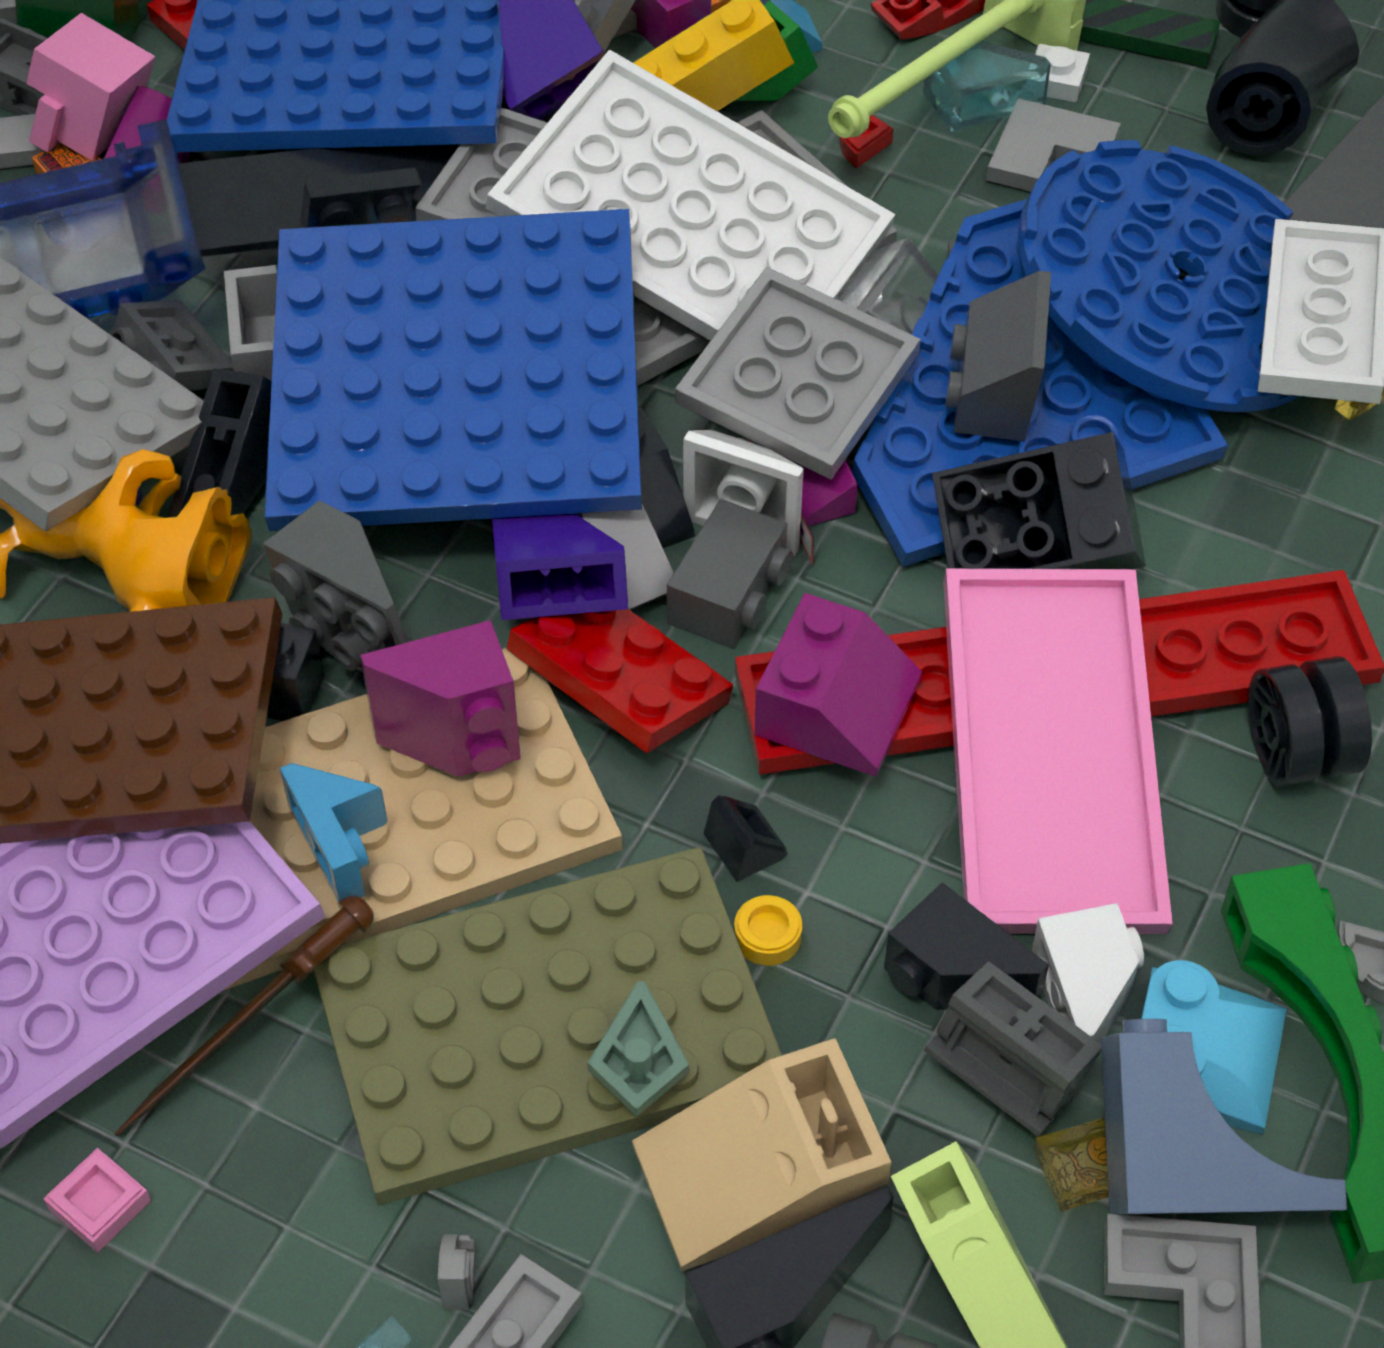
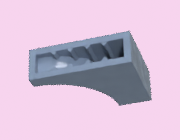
[1101,1019,1347,1214]

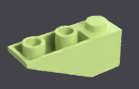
[891,1141,1068,1348]

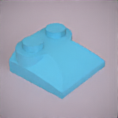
[1140,960,1287,1135]

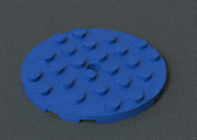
[1018,140,1301,412]

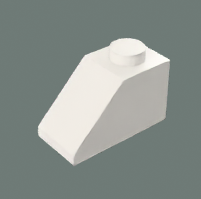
[1032,903,1144,1044]

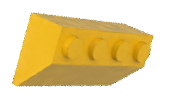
[633,0,794,111]

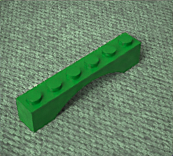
[1220,863,1384,1284]

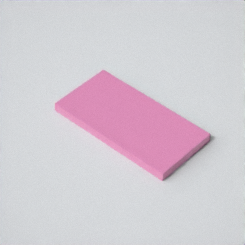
[943,568,1173,934]

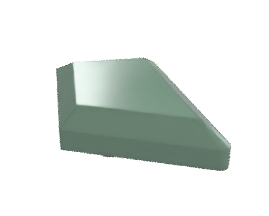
[587,981,689,1117]

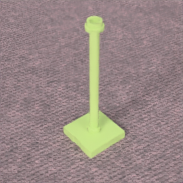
[828,0,1086,138]

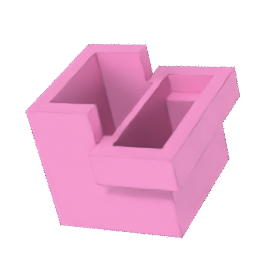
[26,13,156,160]

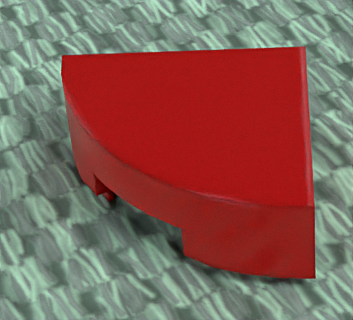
[839,115,894,168]

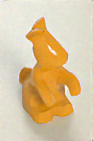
[0,449,252,612]

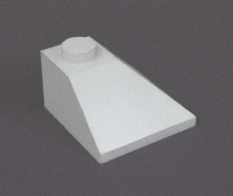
[683,430,804,557]

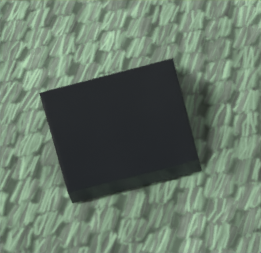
[703,795,788,882]

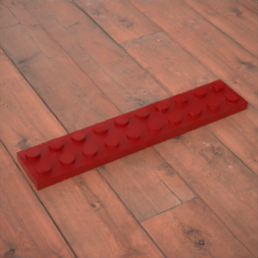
[735,570,1384,775]

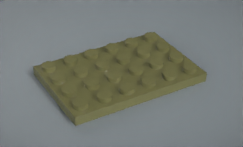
[314,846,782,1206]

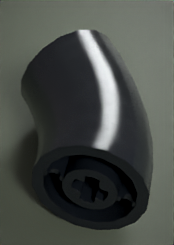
[1206,0,1359,156]

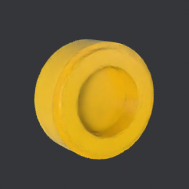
[734,895,802,966]

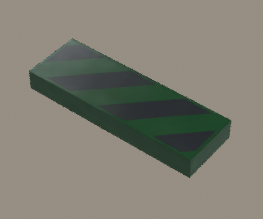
[1079,0,1221,67]

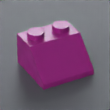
[754,593,922,777]
[360,620,521,777]

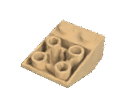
[632,1038,892,1272]

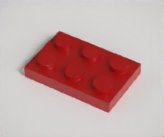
[506,609,734,753]

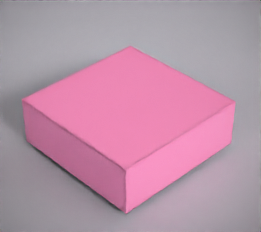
[43,1148,151,1253]

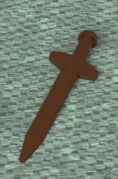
[115,895,374,1136]

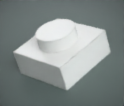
[1025,43,1090,103]

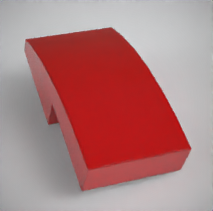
[870,0,985,39]

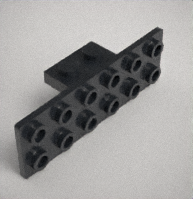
[169,144,460,257]

